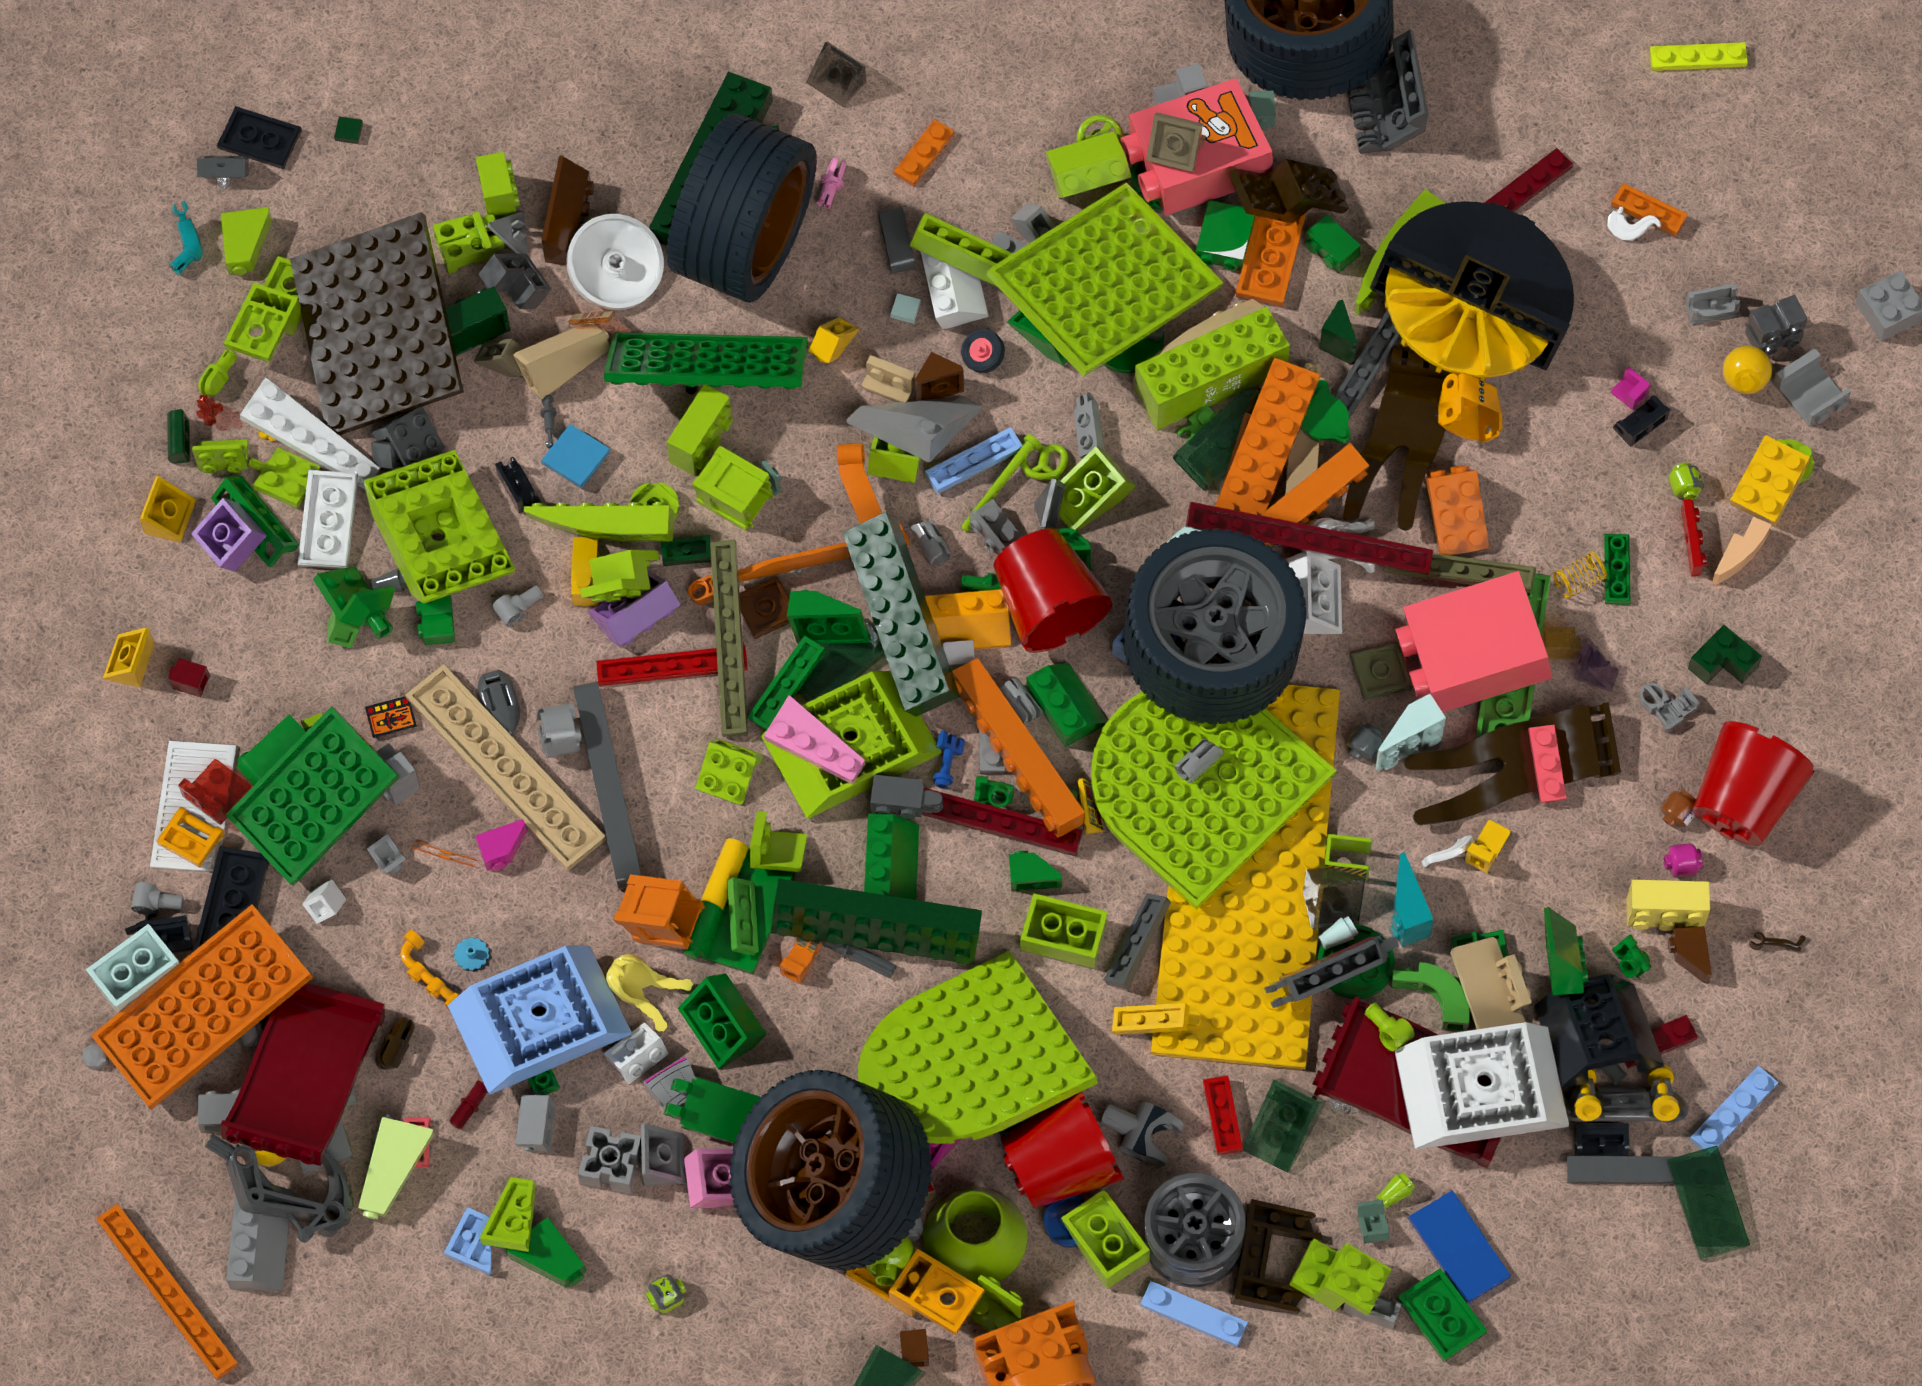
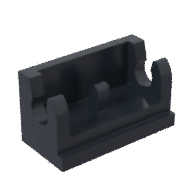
[1613,395,1670,447]
[495,457,541,514]
[136,915,193,953]
[1574,1123,1630,1156]

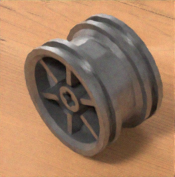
[1144,1173,1245,1288]

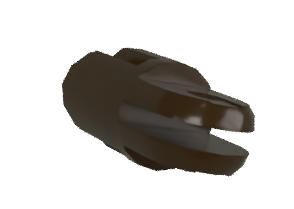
[375,1016,415,1070]

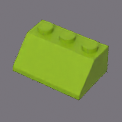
[1045,131,1132,198]

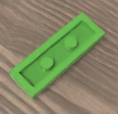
[727,877,759,955]

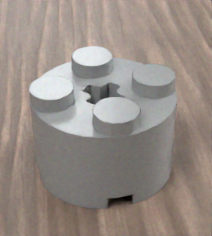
[536,703,581,759]

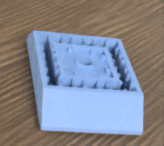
[448,946,632,1095]

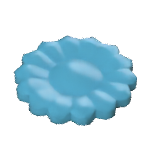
[454,937,489,971]

